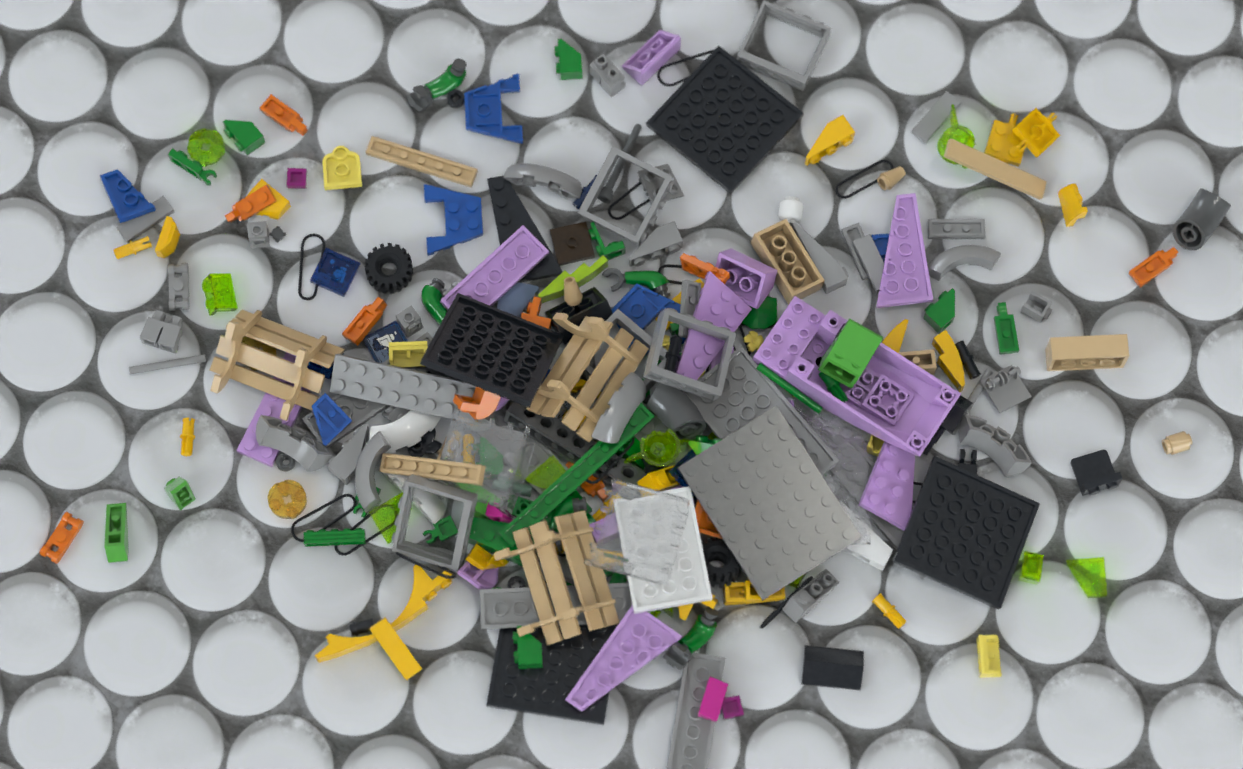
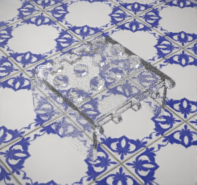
[434,409,535,518]
[584,479,689,584]

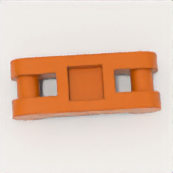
[39,512,84,564]

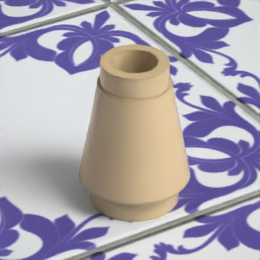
[877,166,906,190]
[564,277,583,306]

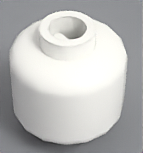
[778,196,804,225]

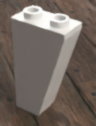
[839,501,893,571]

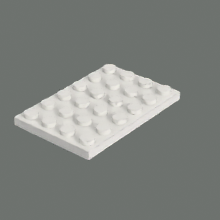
[613,487,712,614]

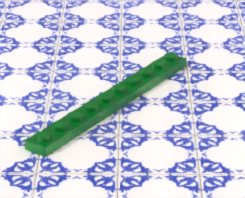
[499,403,655,548]

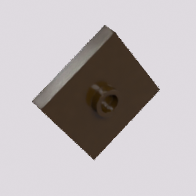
[550,221,595,266]

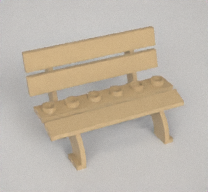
[209,310,344,421]
[526,313,649,442]
[494,510,620,645]

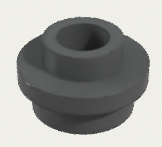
[276,453,296,472]

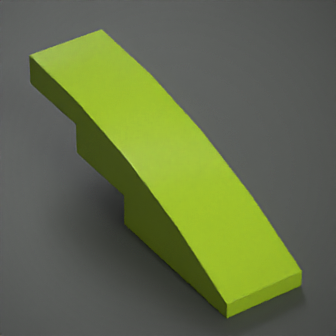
[538,255,608,303]

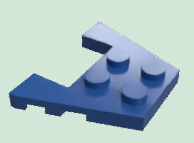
[464,74,523,144]
[424,184,483,256]
[611,284,681,357]

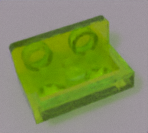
[202,273,237,315]

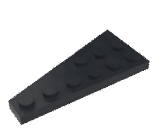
[487,176,563,283]

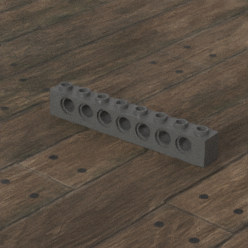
[503,402,647,497]

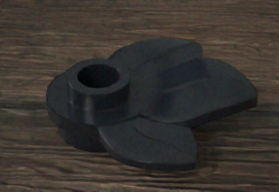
[408,428,442,457]

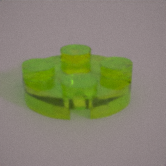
[187,128,225,167]

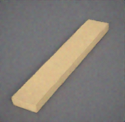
[366,136,478,188]
[944,138,1047,200]
[379,453,486,486]

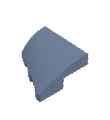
[497,282,540,318]

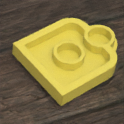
[322,146,362,190]

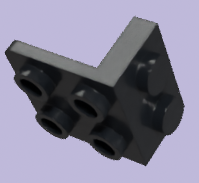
[1070,450,1123,496]

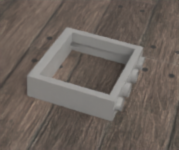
[736,0,831,91]
[578,146,675,246]
[643,308,736,402]
[583,309,668,393]
[391,474,478,571]

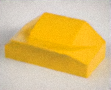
[155,216,180,258]

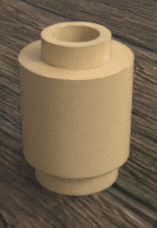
[1162,431,1192,455]

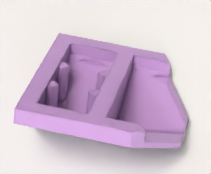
[457,561,499,589]

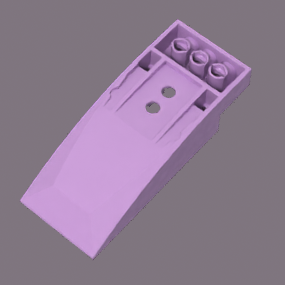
[752,296,961,457]

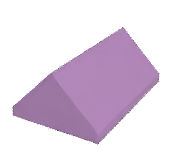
[622,30,681,85]

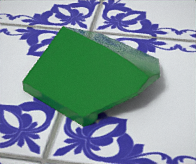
[741,296,777,329]

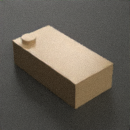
[751,219,825,305]
[1045,334,1129,371]

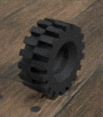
[365,243,413,294]
[701,537,741,588]

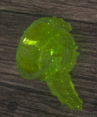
[937,104,976,169]
[624,428,689,467]

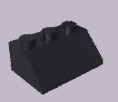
[544,287,613,345]

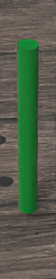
[756,363,823,414]

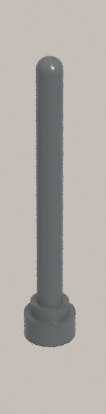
[598,124,642,203]

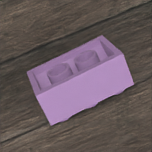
[715,249,778,309]

